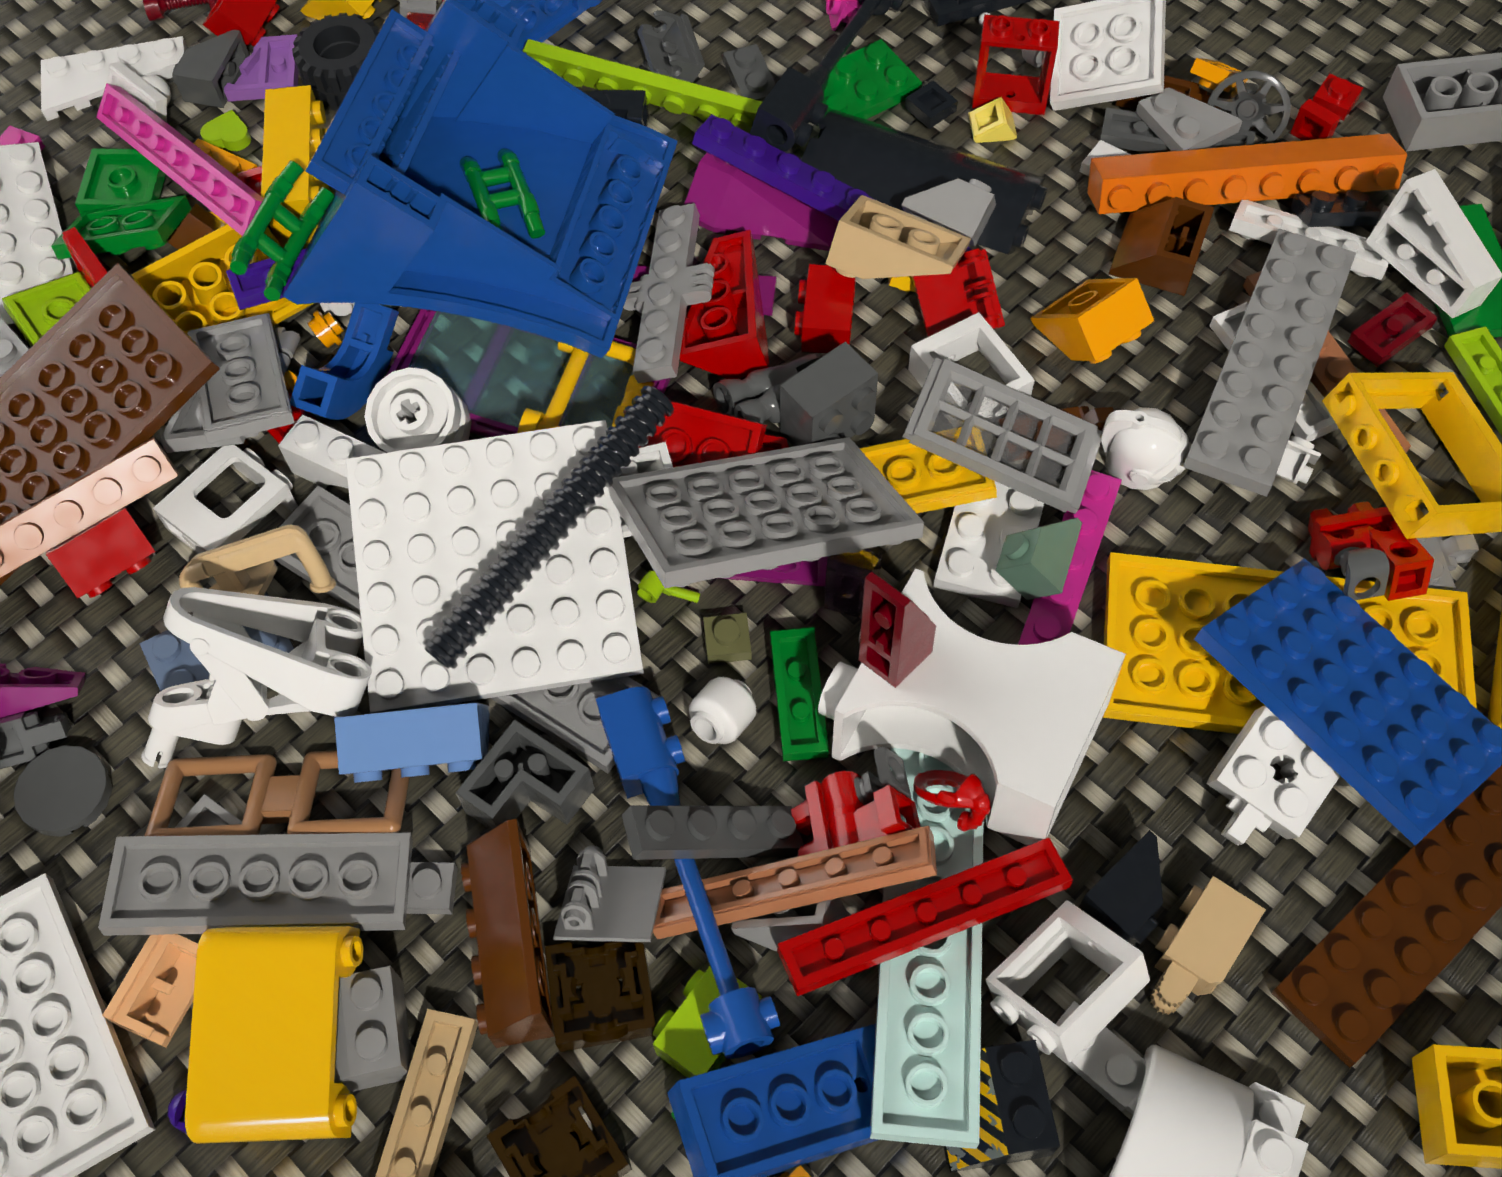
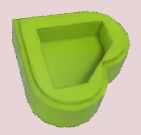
[200,109,251,151]

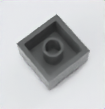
[780,342,878,446]

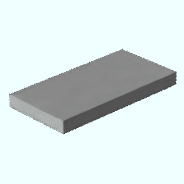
[188,313,295,444]

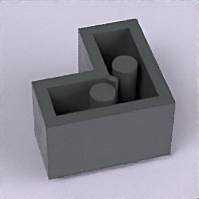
[456,720,595,830]

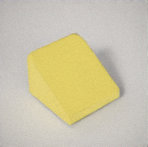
[968,97,1017,143]

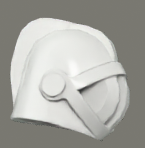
[1101,407,1190,490]

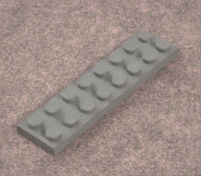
[1183,229,1356,497]

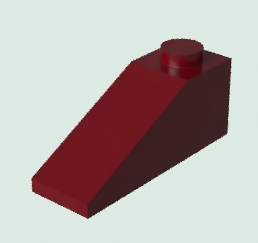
[859,572,936,688]

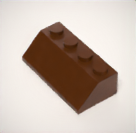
[461,819,555,1048]

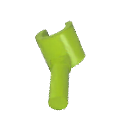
[637,570,701,603]

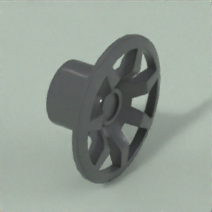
[1207,70,1291,145]

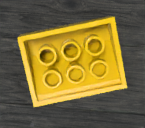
[131,224,314,334]

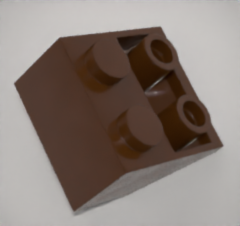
[1108,197,1214,296]

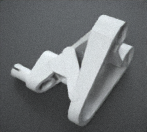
[141,587,372,768]

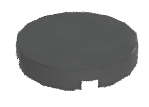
[14,745,112,837]

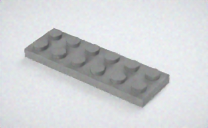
[98,832,413,936]

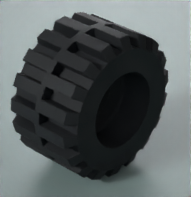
[292,13,380,110]

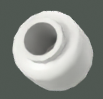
[689,677,756,744]

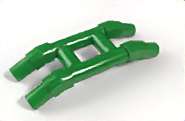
[460,148,545,239]
[230,160,335,301]

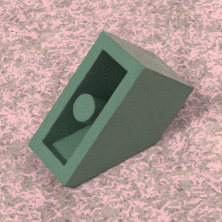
[995,518,1082,600]

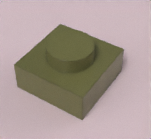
[703,613,752,664]

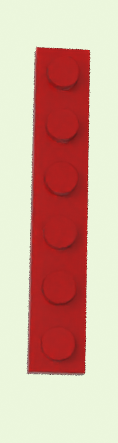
[777,838,1073,997]

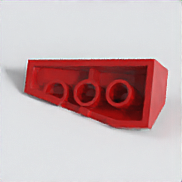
[679,230,769,379]

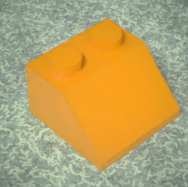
[1030,278,1154,364]

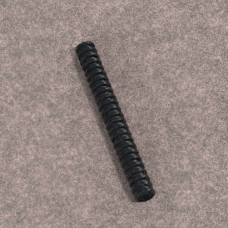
[422,386,674,669]

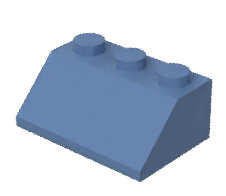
[334,703,490,783]

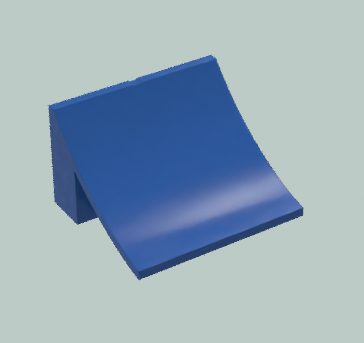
[283,0,678,358]

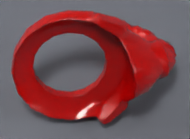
[913,770,992,832]

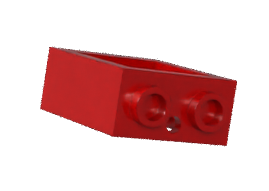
[972,14,1060,115]

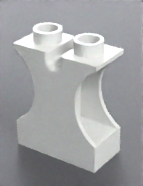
[818,568,1126,846]

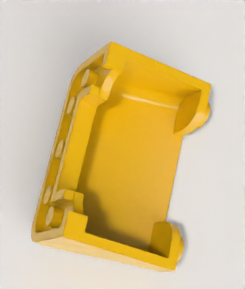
[185,926,363,1144]

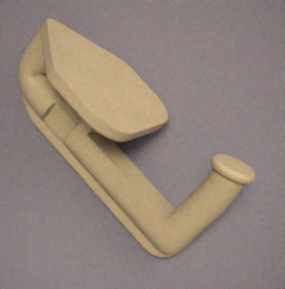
[179,524,336,596]

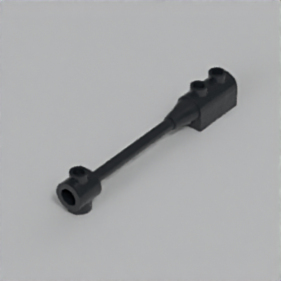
[749,0,904,152]

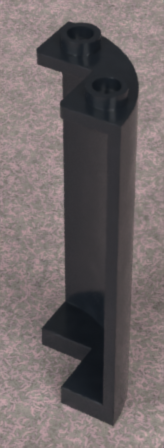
[801,110,1048,255]

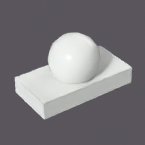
[109,61,171,123]

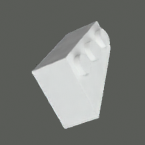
[1366,169,1502,318]

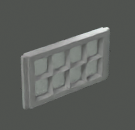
[902,357,1103,514]

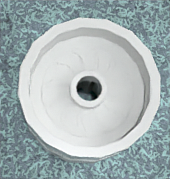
[364,367,471,453]

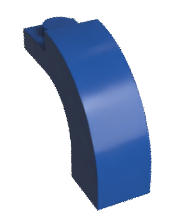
[290,303,399,420]

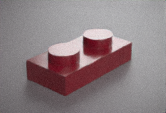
[1347,293,1438,367]

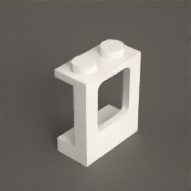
[153,445,298,554]

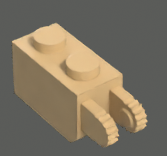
[1150,876,1266,1015]

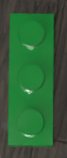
[770,627,829,761]

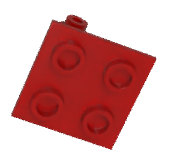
[912,248,1005,337]

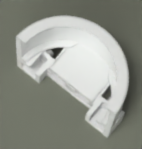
[1109,1045,1308,1177]

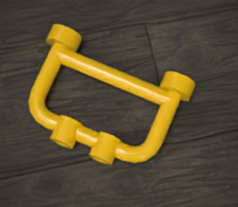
[517,341,655,433]

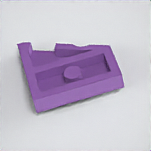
[224,34,299,102]

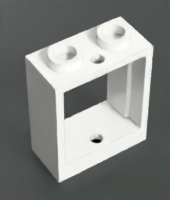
[908,312,1035,432]
[985,900,1150,1064]

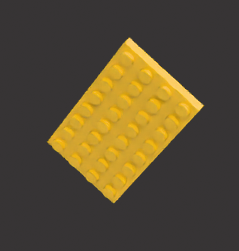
[1103,552,1477,734]

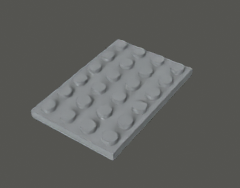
[608,437,924,588]

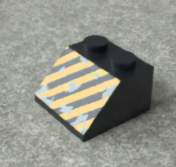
[945,1039,1060,1173]

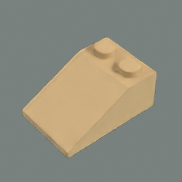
[825,195,971,279]

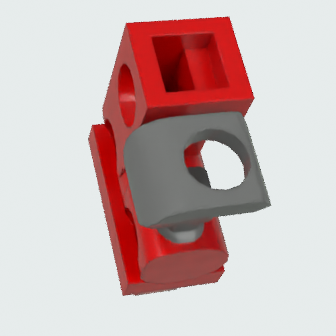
[1308,501,1434,601]
[791,747,921,856]

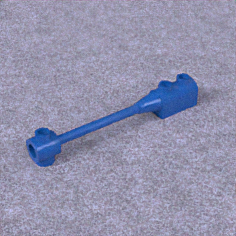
[595,687,780,1059]

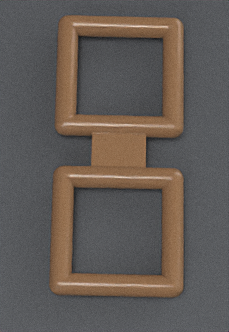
[144,750,410,836]

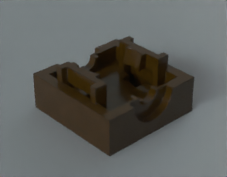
[545,941,657,1052]
[486,1076,632,1177]

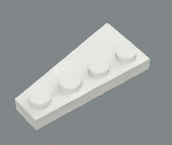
[41,36,187,121]

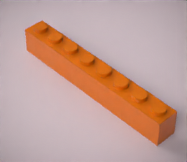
[1087,133,1407,214]

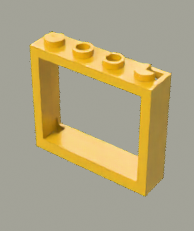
[1322,372,1502,539]

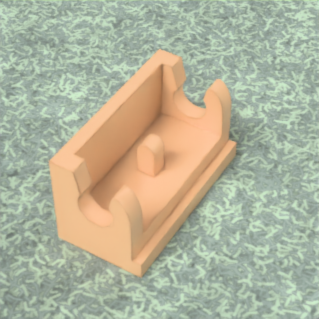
[102,934,198,1048]

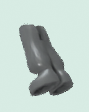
[713,352,821,424]

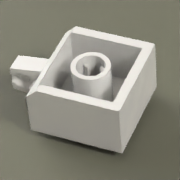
[1207,705,1340,846]

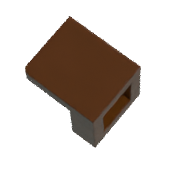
[168,204,226,250]

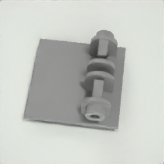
[553,845,666,942]

